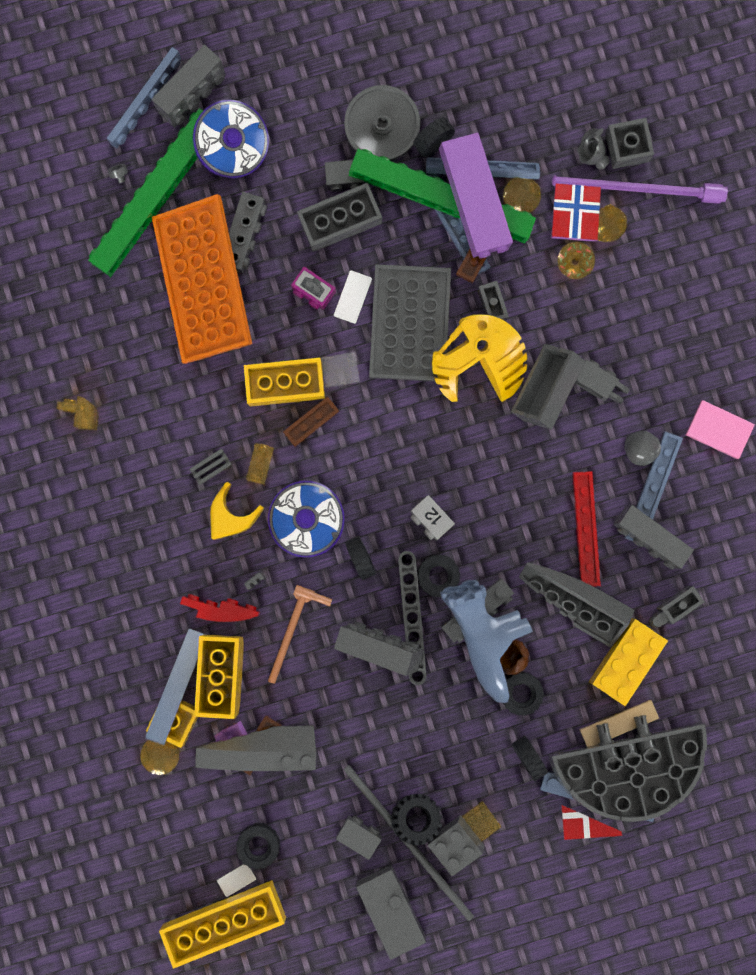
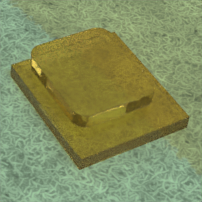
[462,801,501,841]

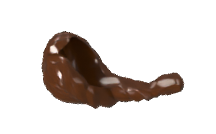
[500,639,529,675]

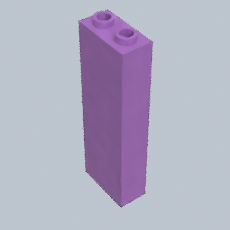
[439,133,513,258]

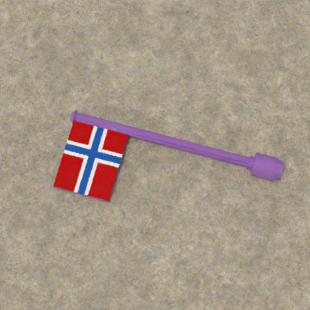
[551,175,728,242]

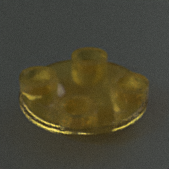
[503,177,541,213]
[598,204,627,242]
[140,740,179,775]

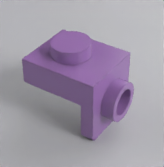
[214,721,247,742]

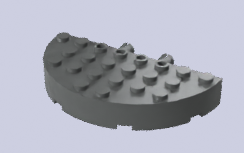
[548,715,707,822]

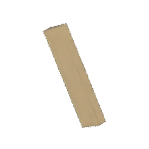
[579,700,659,747]

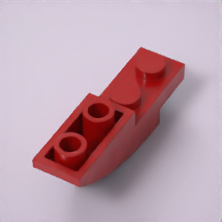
[180,594,260,622]

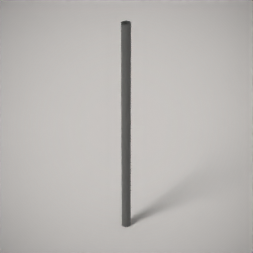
[343,765,474,921]

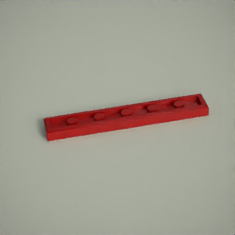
[572,471,601,587]

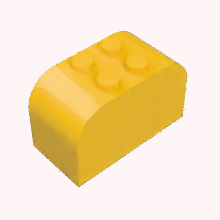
[194,635,244,719]

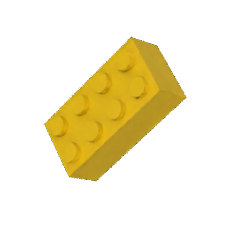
[244,358,325,406]
[589,618,668,706]

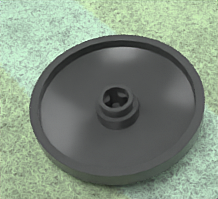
[344,85,420,161]

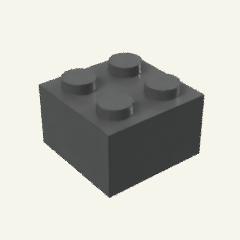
[605,118,654,169]
[428,815,485,876]

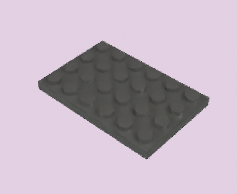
[369,264,451,382]

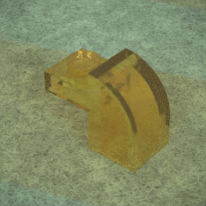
[57,396,99,431]

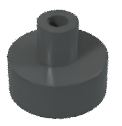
[107,164,128,183]

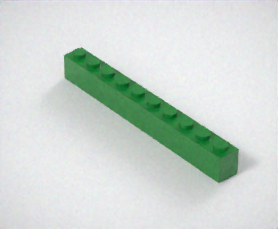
[88,108,203,278]
[348,149,536,244]

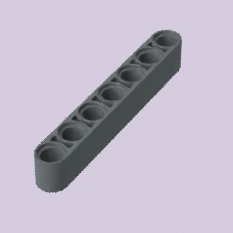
[398,551,426,685]

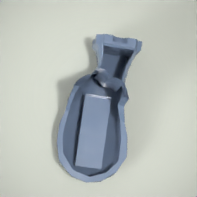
[440,580,533,703]

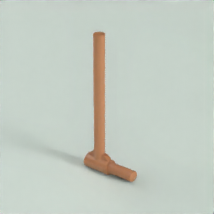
[268,585,332,684]

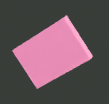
[686,400,755,459]

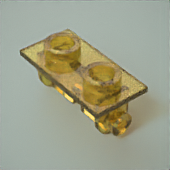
[246,443,274,485]

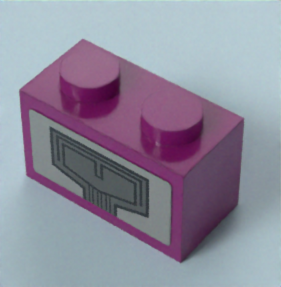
[291,267,336,310]

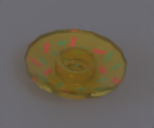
[557,242,595,279]

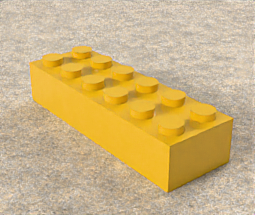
[159,880,286,969]

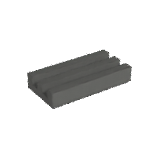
[189,449,232,485]
[244,572,267,590]

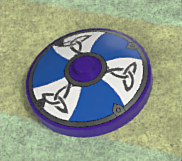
[192,100,269,179]
[268,481,345,557]

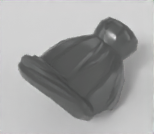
[577,128,610,170]

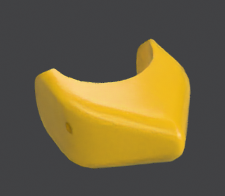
[210,482,264,540]

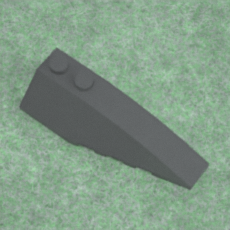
[519,562,634,648]
[195,725,316,771]

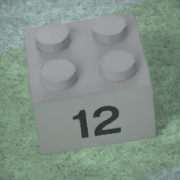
[410,495,455,540]

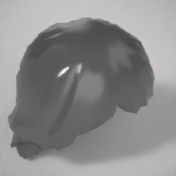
[624,431,661,466]

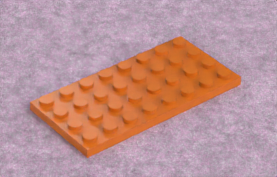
[152,194,252,364]

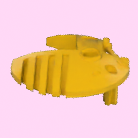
[432,314,527,402]

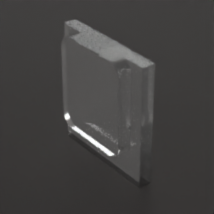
[321,352,360,388]

